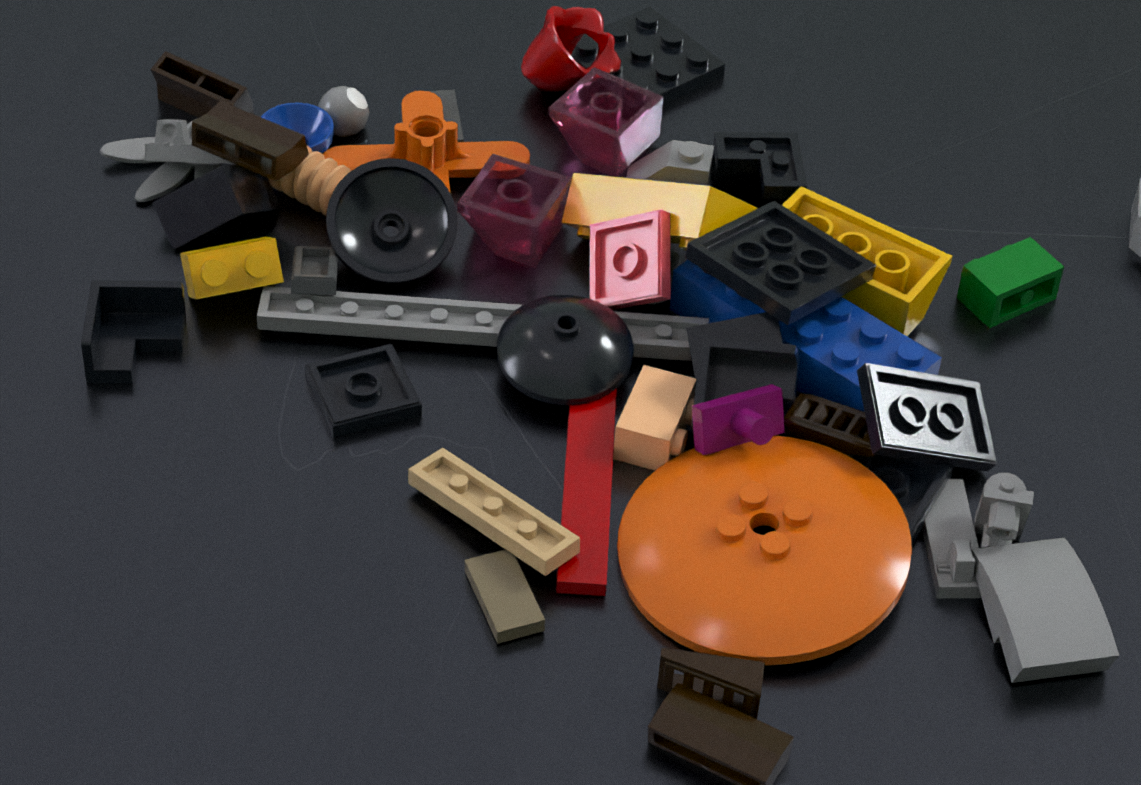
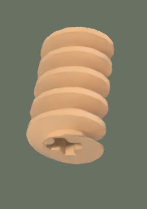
[269,146,351,216]

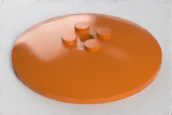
[617,436,912,665]

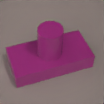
[692,384,785,455]

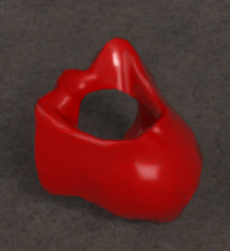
[521,6,621,92]

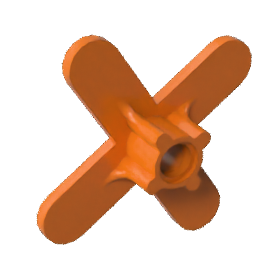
[323,90,530,192]

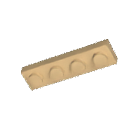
[408,447,580,576]

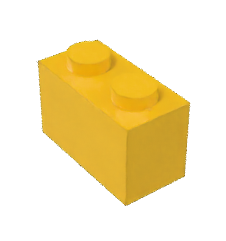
[180,236,284,299]

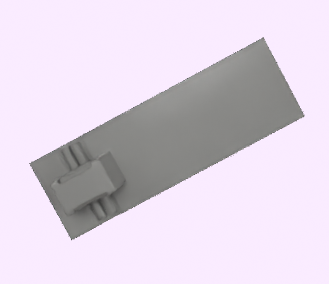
[145,119,234,164]
[922,479,981,598]

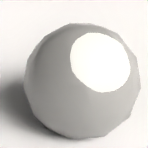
[318,86,369,138]

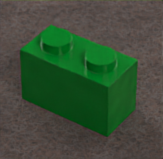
[956,237,1064,328]

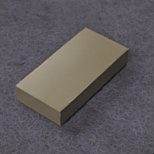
[465,549,545,644]

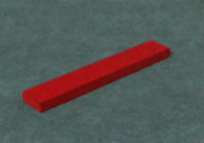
[556,388,617,596]

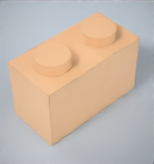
[613,365,697,471]

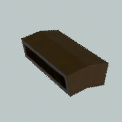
[150,51,254,118]
[192,100,309,181]
[648,683,794,785]

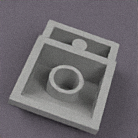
[971,537,1120,683]

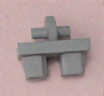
[973,473,1034,548]

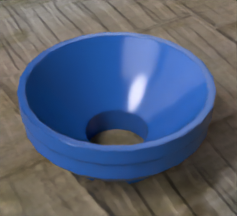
[261,102,334,153]

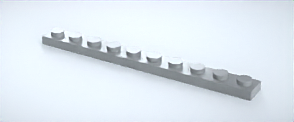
[257,286,709,361]

